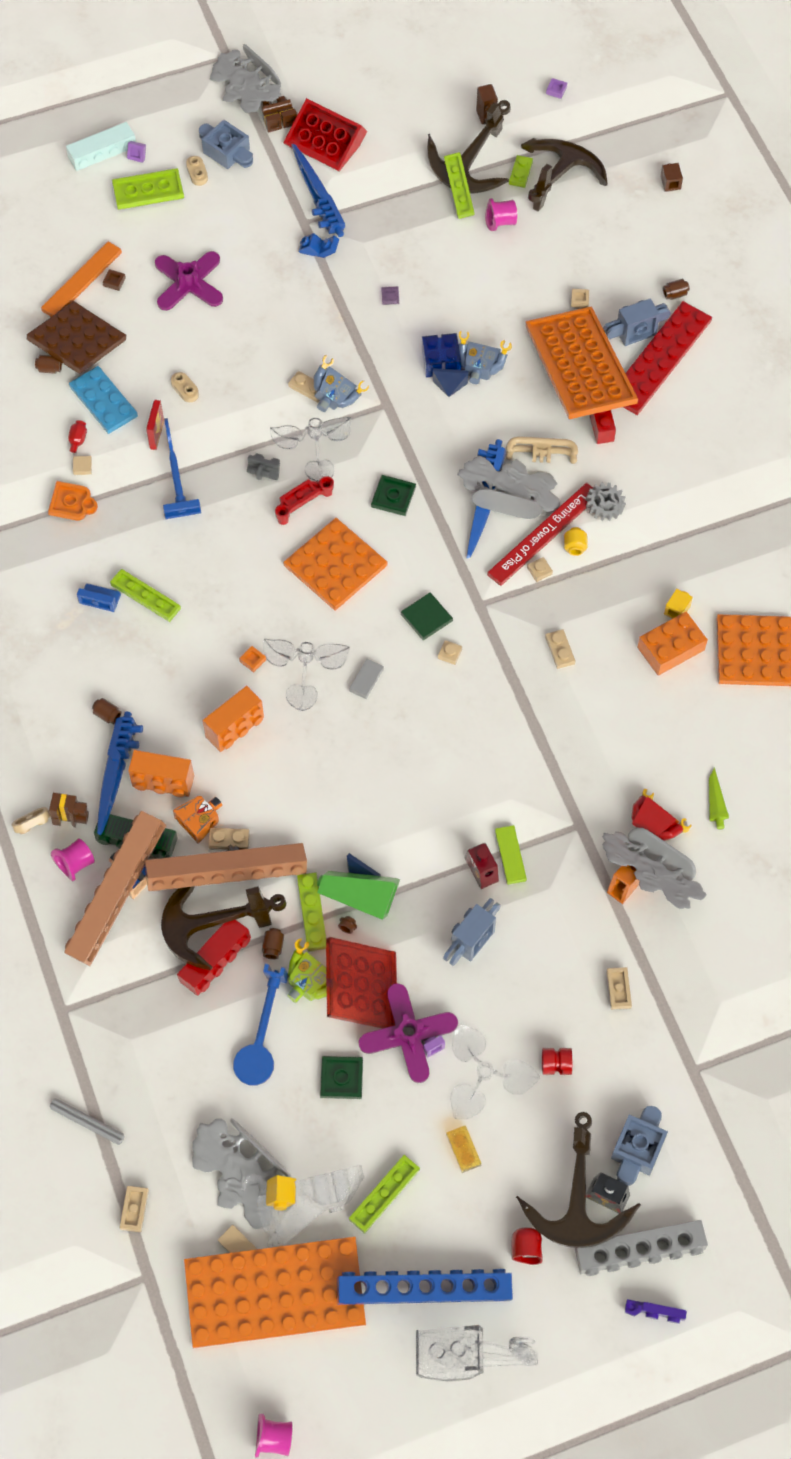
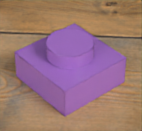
[546,78,567,99]
[127,141,146,163]
[423,1035,445,1058]

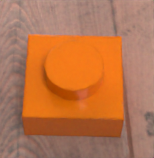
[239,646,266,673]

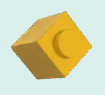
[664,589,693,619]
[266,1175,296,1211]

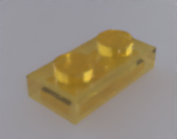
[446,1125,482,1173]

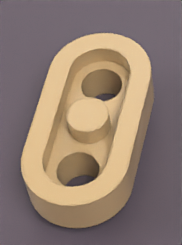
[186,156,208,186]
[171,372,199,403]
[11,807,50,834]

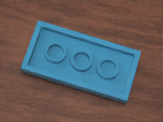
[69,366,138,434]

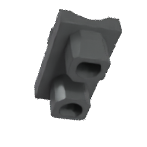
[247,453,280,480]

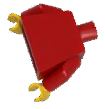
[631,789,692,841]

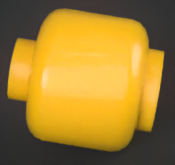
[564,527,588,556]

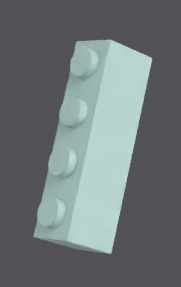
[66,122,136,171]

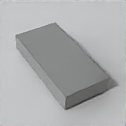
[349,659,384,699]

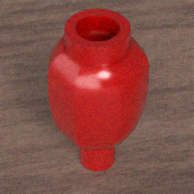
[68,420,87,453]

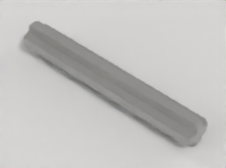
[50,1098,125,1145]

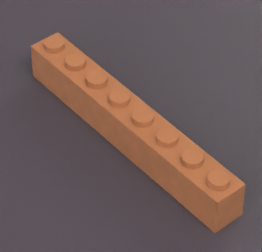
[64,811,166,966]
[145,843,307,891]

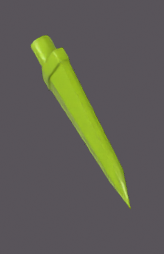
[709,767,729,830]

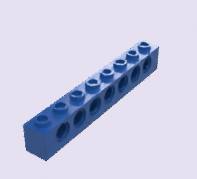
[337,1269,513,1305]

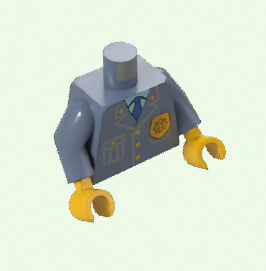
[458,331,512,384]
[313,355,369,412]

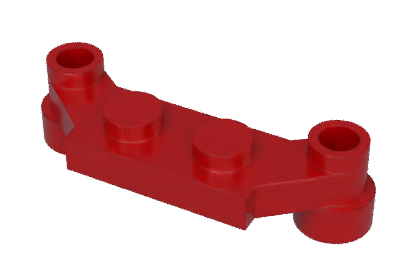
[275,476,334,525]

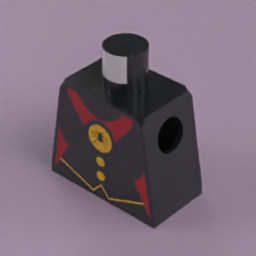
[586,1172,630,1214]

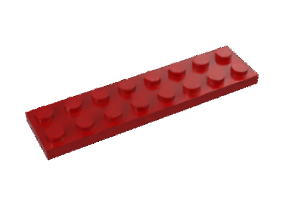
[623,301,712,416]

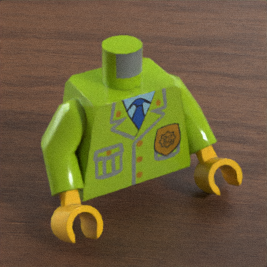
[287,938,347,1003]

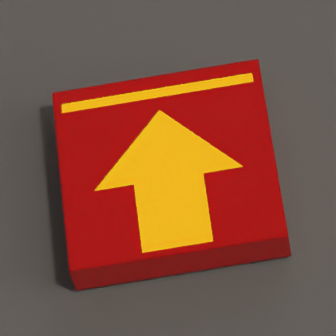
[146,400,164,450]

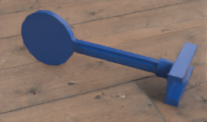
[163,418,201,519]
[233,964,288,1086]

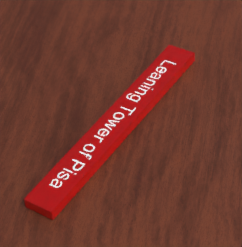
[487,482,593,586]

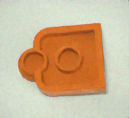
[48,481,98,521]

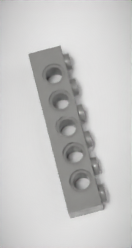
[575,1220,708,1276]

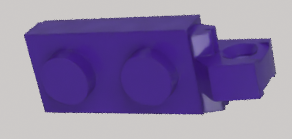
[625,1299,687,1324]

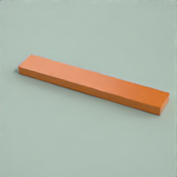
[41,241,122,317]

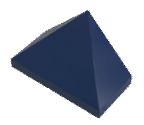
[433,368,468,397]
[347,853,381,876]

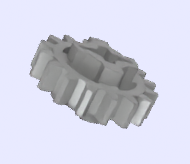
[586,482,626,521]

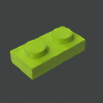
[509,155,533,188]

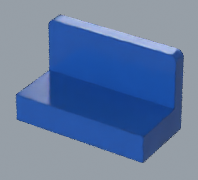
[77,584,121,612]

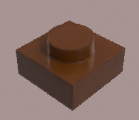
[103,269,126,291]

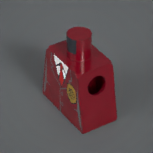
[464,843,499,889]

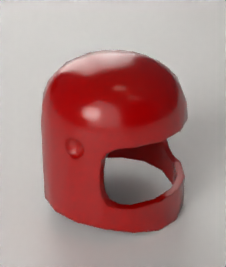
[511,1227,543,1265]

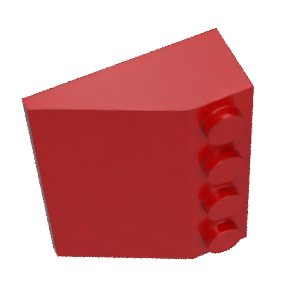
[283,98,367,172]

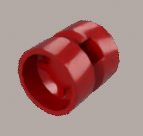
[542,1048,572,1075]

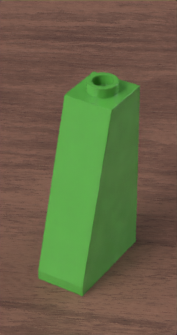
[317,871,400,920]

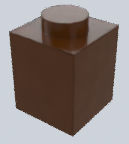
[660,163,683,192]

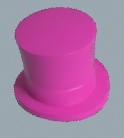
[485,198,517,231]
[51,838,95,882]
[255,1414,293,1458]

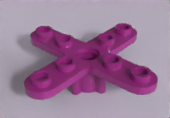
[155,251,223,311]
[359,984,458,1083]

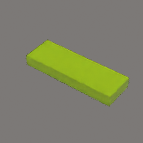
[495,825,527,885]

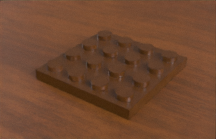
[27,301,126,374]

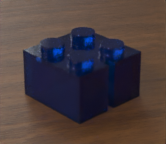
[422,333,461,378]

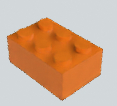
[637,611,708,676]
[202,685,264,752]
[128,750,194,797]

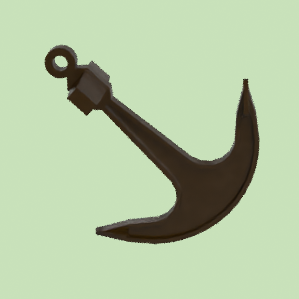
[427,100,511,193]
[521,138,608,212]
[161,886,287,970]
[516,1112,641,1248]

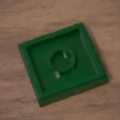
[371,475,416,516]
[401,592,453,641]
[320,1056,363,1099]

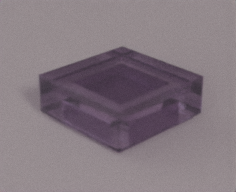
[381,286,399,305]

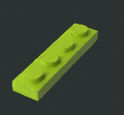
[444,152,475,219]
[110,569,181,622]
[297,872,328,952]
[349,1155,420,1234]

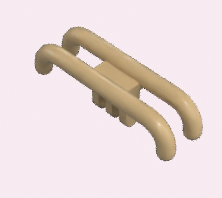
[505,437,578,464]

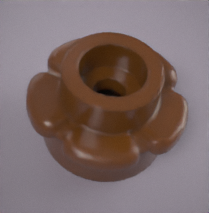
[338,916,357,934]

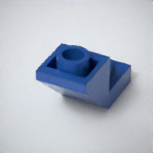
[298,233,339,258]

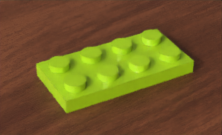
[112,168,184,210]

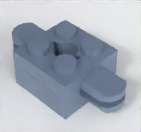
[199,120,253,169]
[603,298,671,346]
[443,898,501,966]
[611,1106,668,1186]

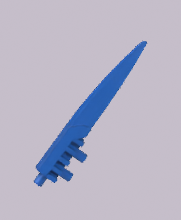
[292,144,345,237]
[466,439,506,559]
[97,711,143,835]

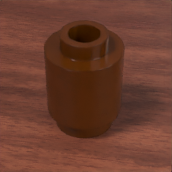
[663,278,690,300]
[35,355,62,374]
[92,698,122,724]
[262,928,284,960]

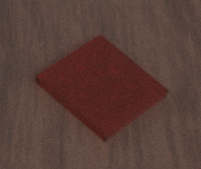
[326,937,397,1029]

